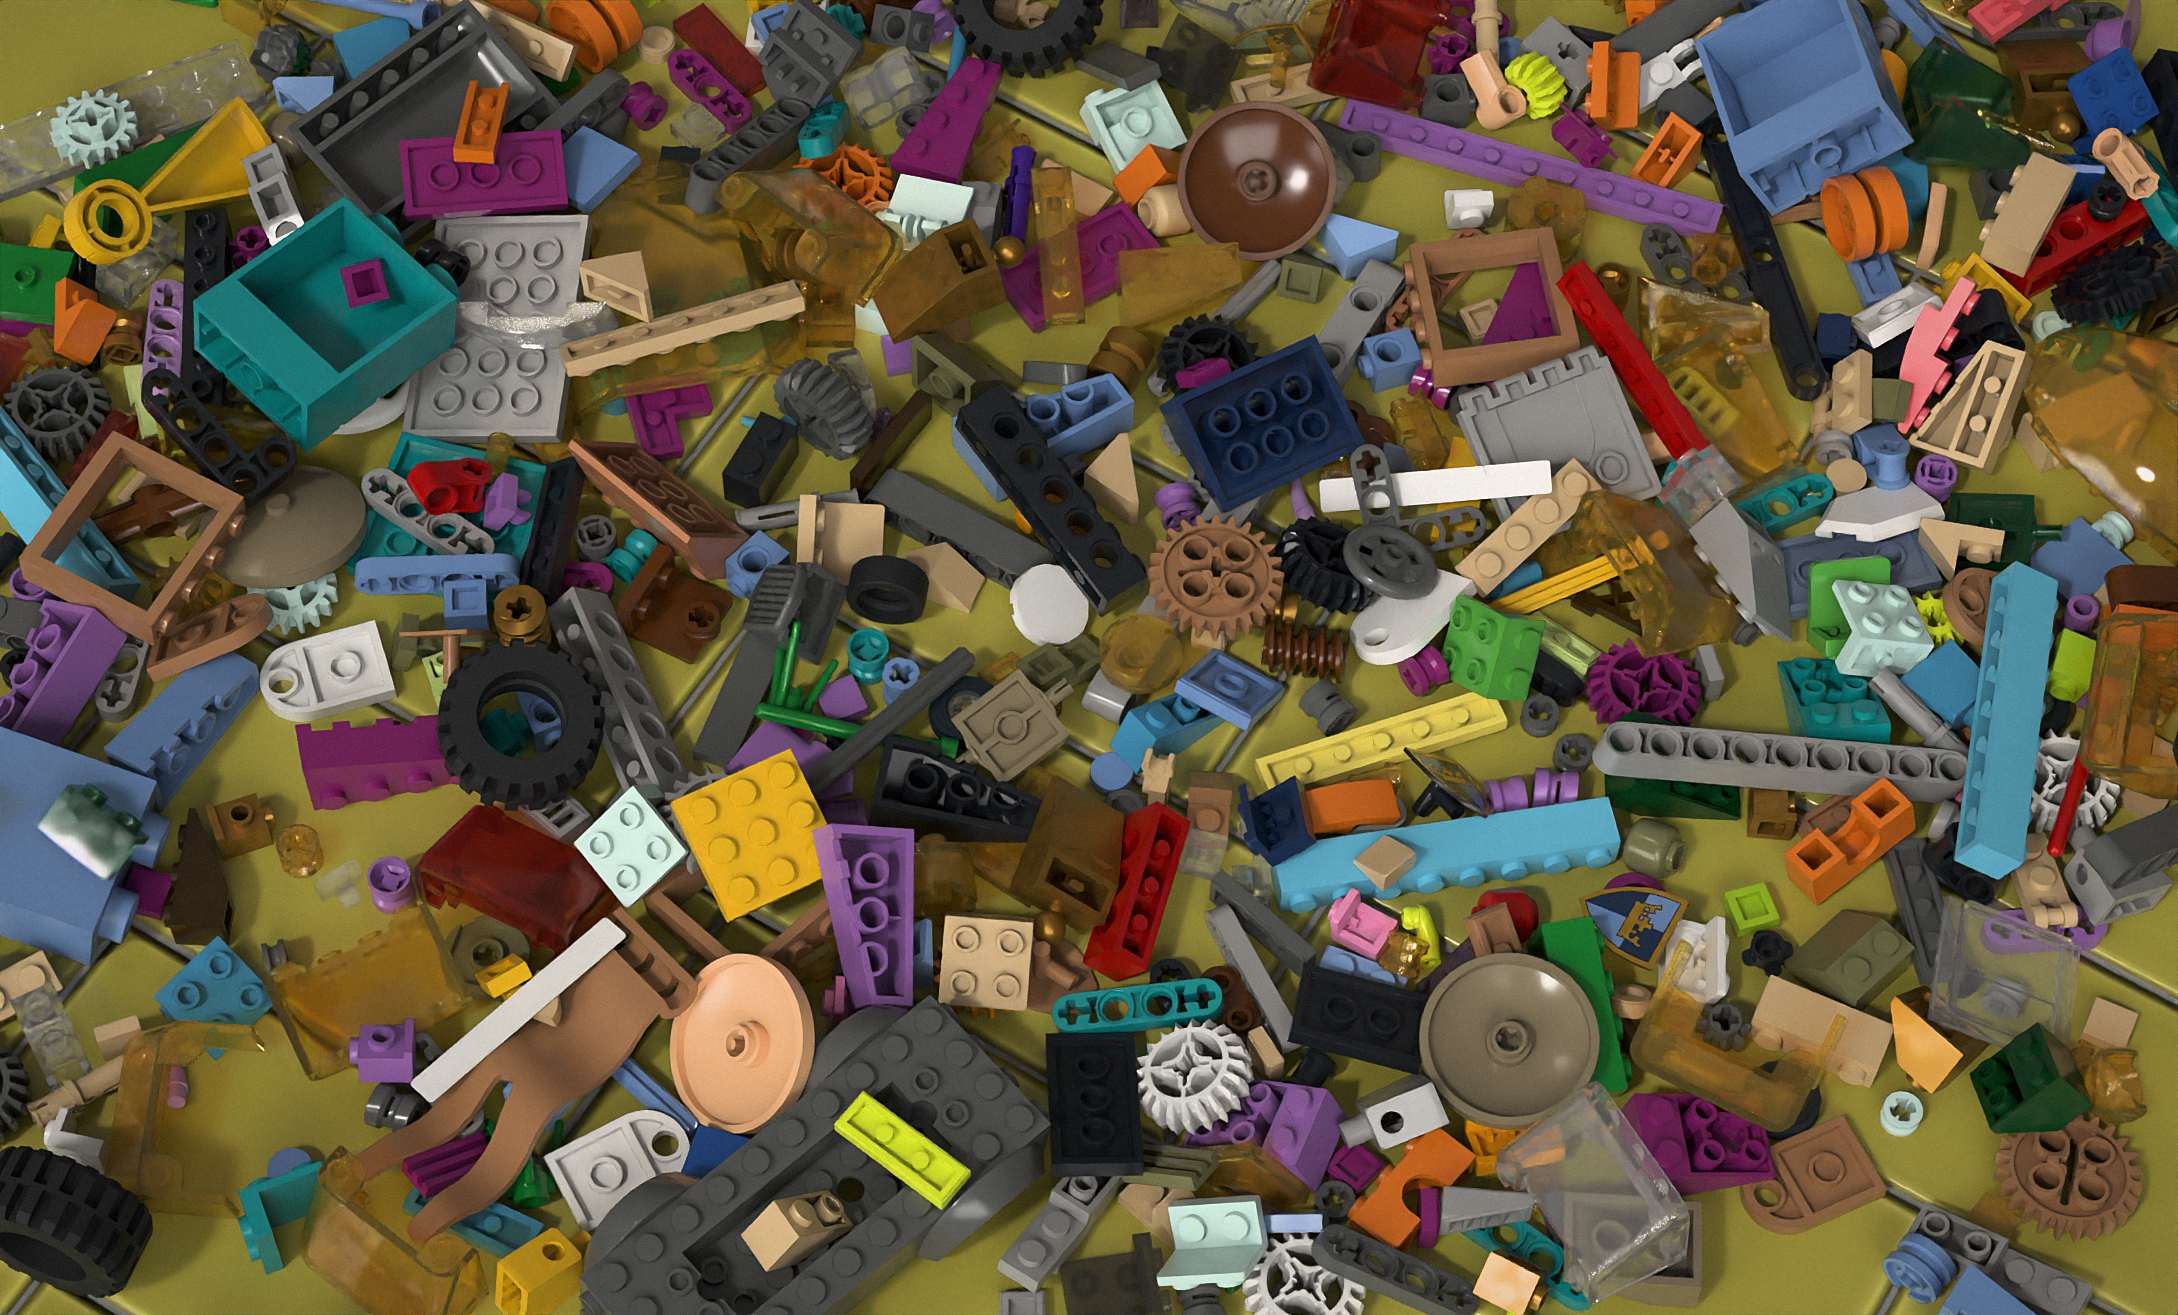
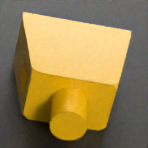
[495,1228,592,1315]

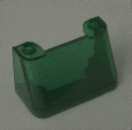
[1901,36,2031,171]

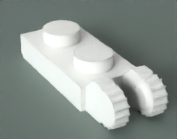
[1639,38,1705,115]

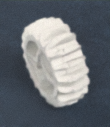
[2030,729,2120,835]
[1137,1018,1254,1136]
[1242,1232,1366,1315]

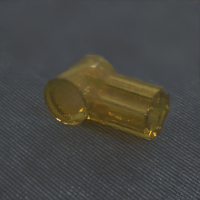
[1692,232,1734,287]

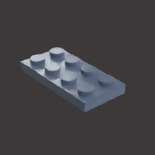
[1775,528,1942,620]

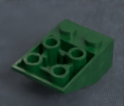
[1604,709,1740,821]

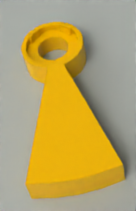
[63,95,273,266]

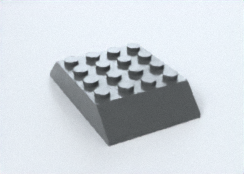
[286,0,562,247]

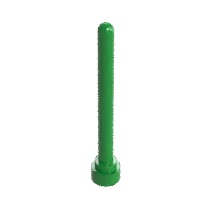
[755,703,959,761]

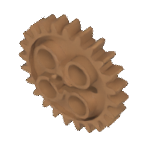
[1147,514,1284,641]
[1994,1114,2143,1243]

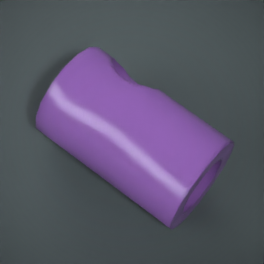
[2057,594,2099,634]

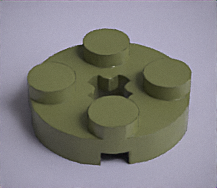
[442,915,532,1002]

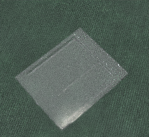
[1927,896,2081,1048]

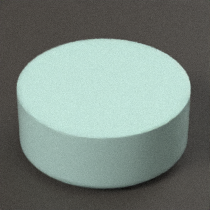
[2030,311,2073,351]

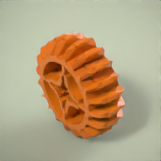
[788,139,895,238]

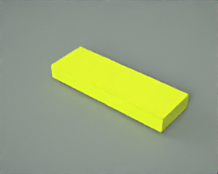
[834,1091,971,1210]

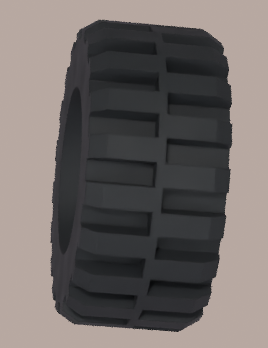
[952,0,1104,78]
[436,638,605,812]
[0,1146,153,1298]

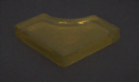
[1190,1143,1311,1206]

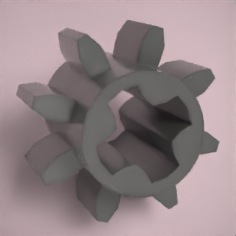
[1694,999,1752,1058]

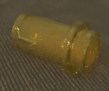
[483,432,514,486]
[1348,762,1405,795]

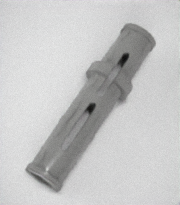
[734,488,860,533]
[1867,665,1969,759]

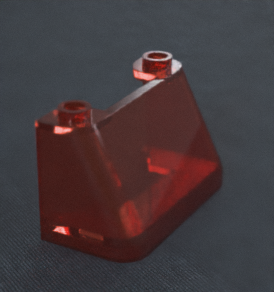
[1306,0,1452,111]
[413,804,618,961]

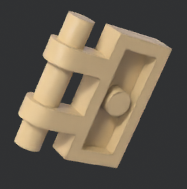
[1809,349,1872,445]

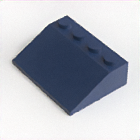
[1159,334,1365,513]

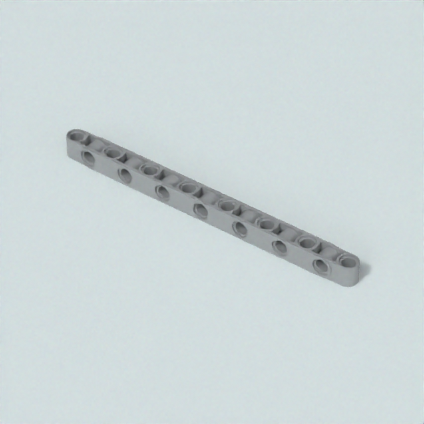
[1082,258,1406,726]

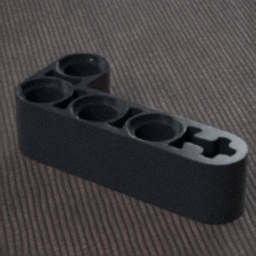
[1856,288,2026,379]
[141,368,297,508]

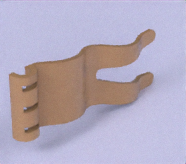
[351,907,698,1244]

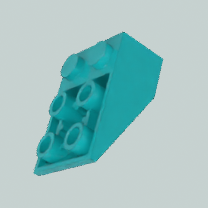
[1777,658,1891,769]

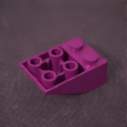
[1616,1094,1776,1198]

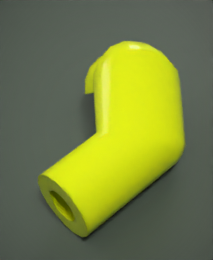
[1401,904,1441,968]

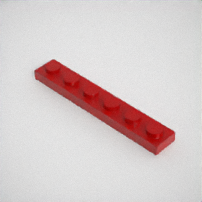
[1556,260,1720,484]

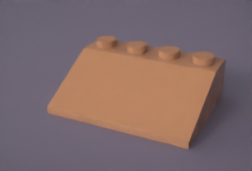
[568,439,751,581]

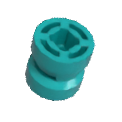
[606,529,658,586]
[847,628,890,685]

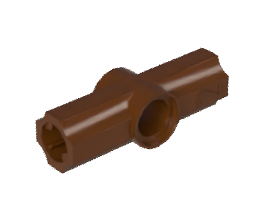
[90,472,213,548]

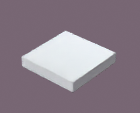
[1851,282,1944,348]

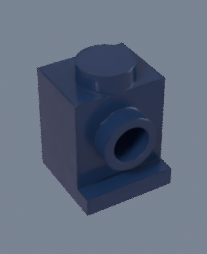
[1813,313,1857,377]

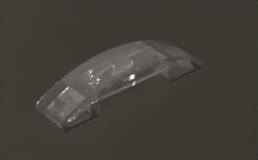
[456,302,618,350]

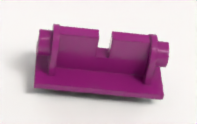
[1551,103,1619,168]

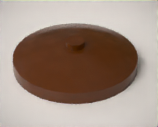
[1177,101,1337,261]

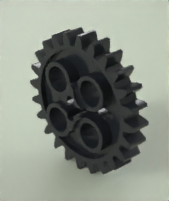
[2050,239,2178,325]

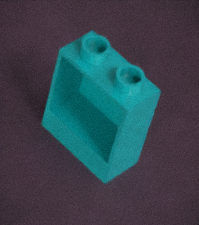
[193,196,461,452]

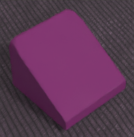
[339,258,390,308]

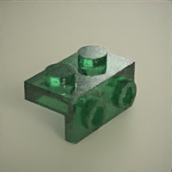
[37,783,150,881]

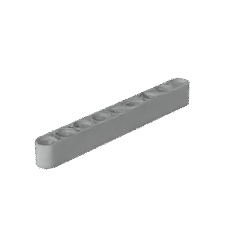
[1592,721,1968,803]

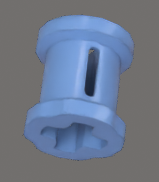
[882,657,920,705]

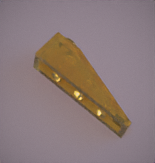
[1030,166,1085,326]

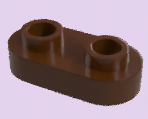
[1200,966,1261,1049]

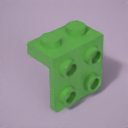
[1807,555,1891,660]
[1441,595,1546,702]

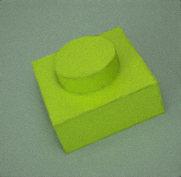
[1721,882,1780,937]

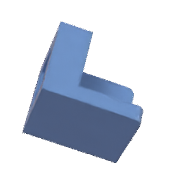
[444,579,491,643]

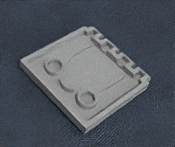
[1456,345,1664,538]

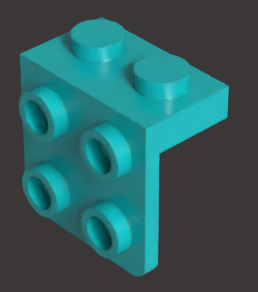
[237,1161,339,1275]

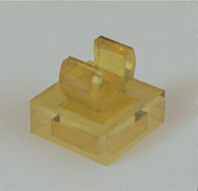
[23,326,79,375]
[1527,533,1579,581]

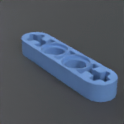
[354,553,520,595]

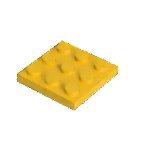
[670,748,828,923]

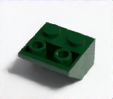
[1969,1022,2093,1134]

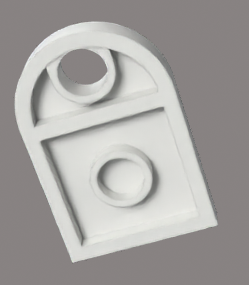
[1350,560,1477,665]
[259,620,397,722]
[543,1110,690,1235]

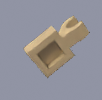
[994,0,1049,30]
[1141,748,1177,806]

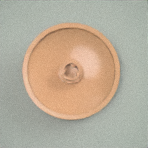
[670,954,815,1135]

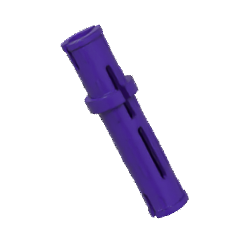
[1003,146,1037,247]

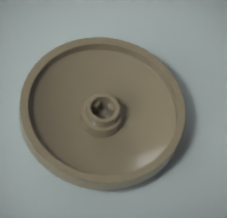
[199,466,368,589]
[1419,953,1600,1130]

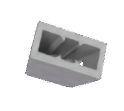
[2064,824,2173,927]
[1338,1072,1450,1150]

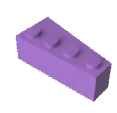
[0,598,128,746]
[812,823,914,1010]

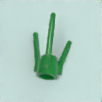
[768,621,839,713]
[485,1118,564,1209]

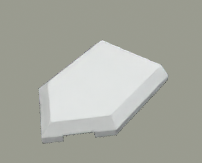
[1815,481,1945,543]

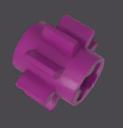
[1427,33,1476,75]
[228,224,271,269]

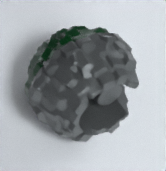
[249,24,312,84]

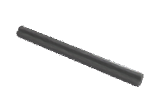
[804,647,975,799]

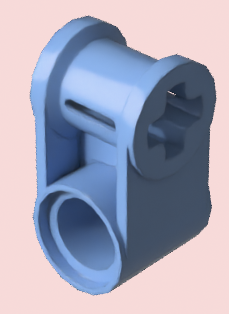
[1850,423,1910,491]

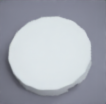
[1010,564,1089,646]

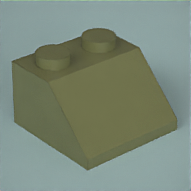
[911,333,1004,417]
[1783,910,1916,1011]

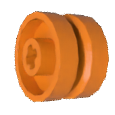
[545,0,643,73]
[1820,165,1909,263]

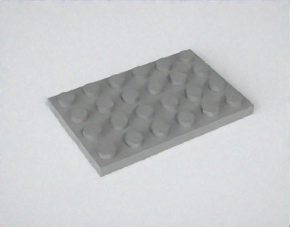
[402,215,594,443]

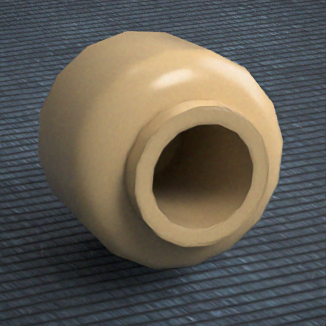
[1138,183,1192,238]

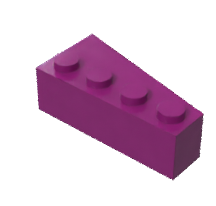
[295,715,460,811]

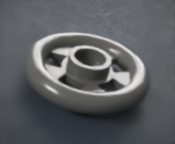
[1343,524,1438,600]

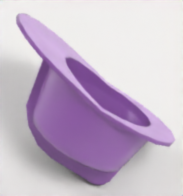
[2084,0,2141,63]

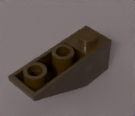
[164,808,235,946]

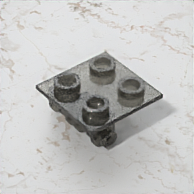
[1154,13,1243,114]

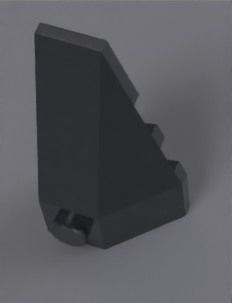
[868,735,1043,843]

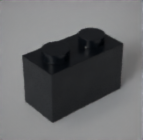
[722,411,799,509]

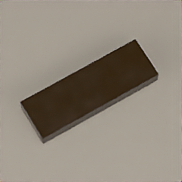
[849,389,932,503]

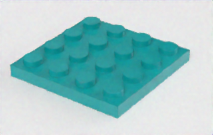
[346,432,547,610]

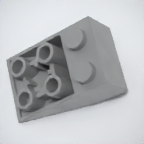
[1688,498,1793,644]

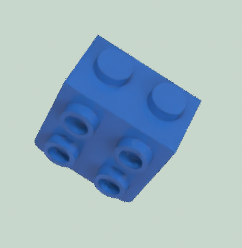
[2067,47,2160,155]

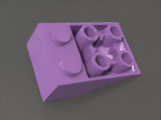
[1181,1079,1347,1194]

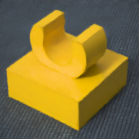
[28,213,71,251]
[475,953,533,1002]

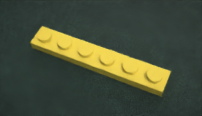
[1255,692,1508,792]

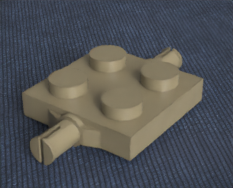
[951,669,1074,784]

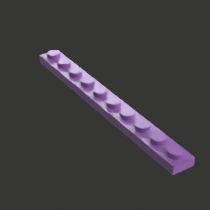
[1338,98,1724,244]

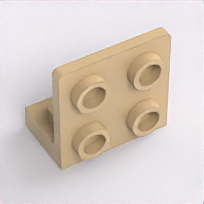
[796,494,885,587]
[938,911,1034,1011]

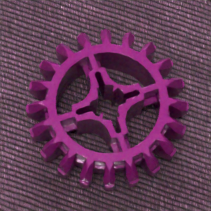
[1586,636,1701,727]

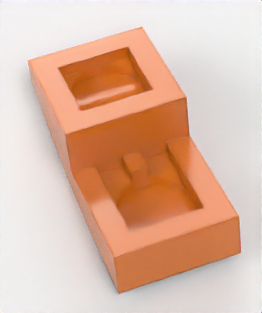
[1305,779,1401,834]

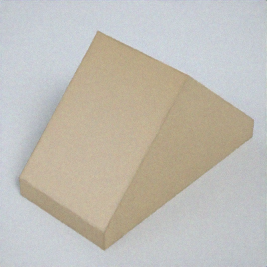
[579,250,654,323]
[1084,433,1139,524]
[904,542,985,614]

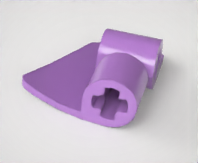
[727,721,854,803]

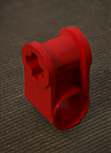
[407,457,493,516]

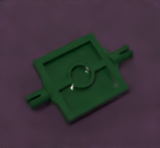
[1944,493,2062,571]

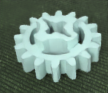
[50,89,139,169]
[246,572,339,635]

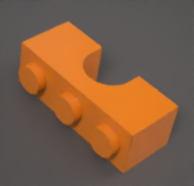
[1784,776,1916,906]
[1347,1127,1477,1261]

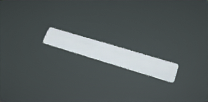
[1319,460,1552,512]
[411,918,626,1102]

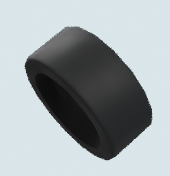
[846,555,929,625]

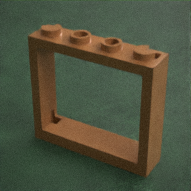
[1403,226,1580,388]
[18,430,248,646]
[642,863,835,970]

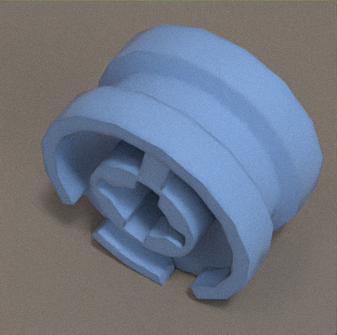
[1882,1233,1957,1304]

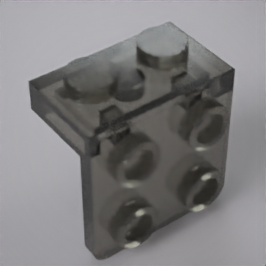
[1060,1232,1172,1315]

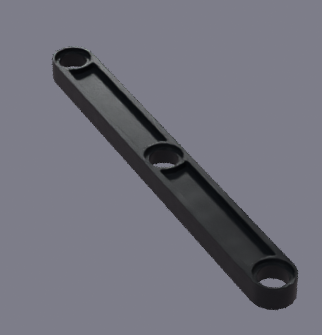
[1701,118,1826,401]

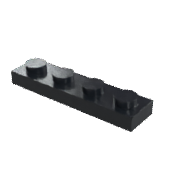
[519,456,586,605]

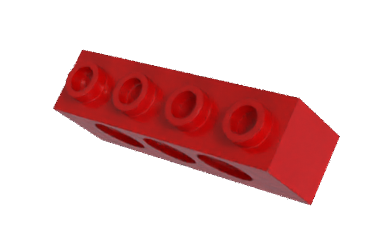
[1992,195,2150,300]
[1082,801,1191,983]

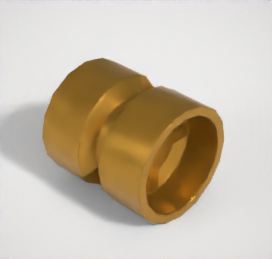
[1088,326,1155,396]

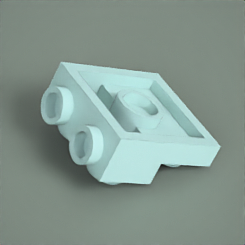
[1079,80,1188,175]

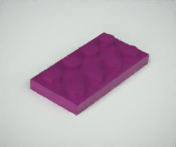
[399,129,568,222]
[997,200,1167,334]

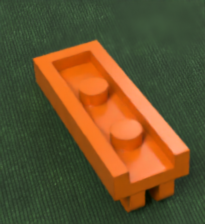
[453,80,511,164]

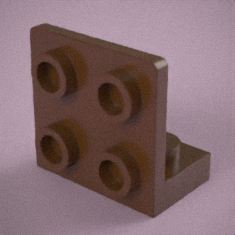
[616,543,733,665]

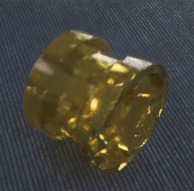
[276,824,324,878]
[1377,930,1430,979]

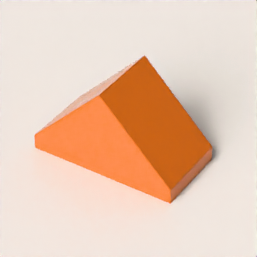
[1628,112,1704,189]
[1113,143,1182,212]

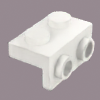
[1658,916,1730,1011]

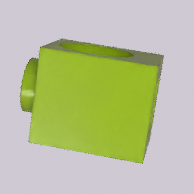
[2045,628,2103,703]

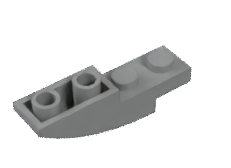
[241,142,312,246]
[997,1176,1123,1294]
[1907,1202,2093,1315]

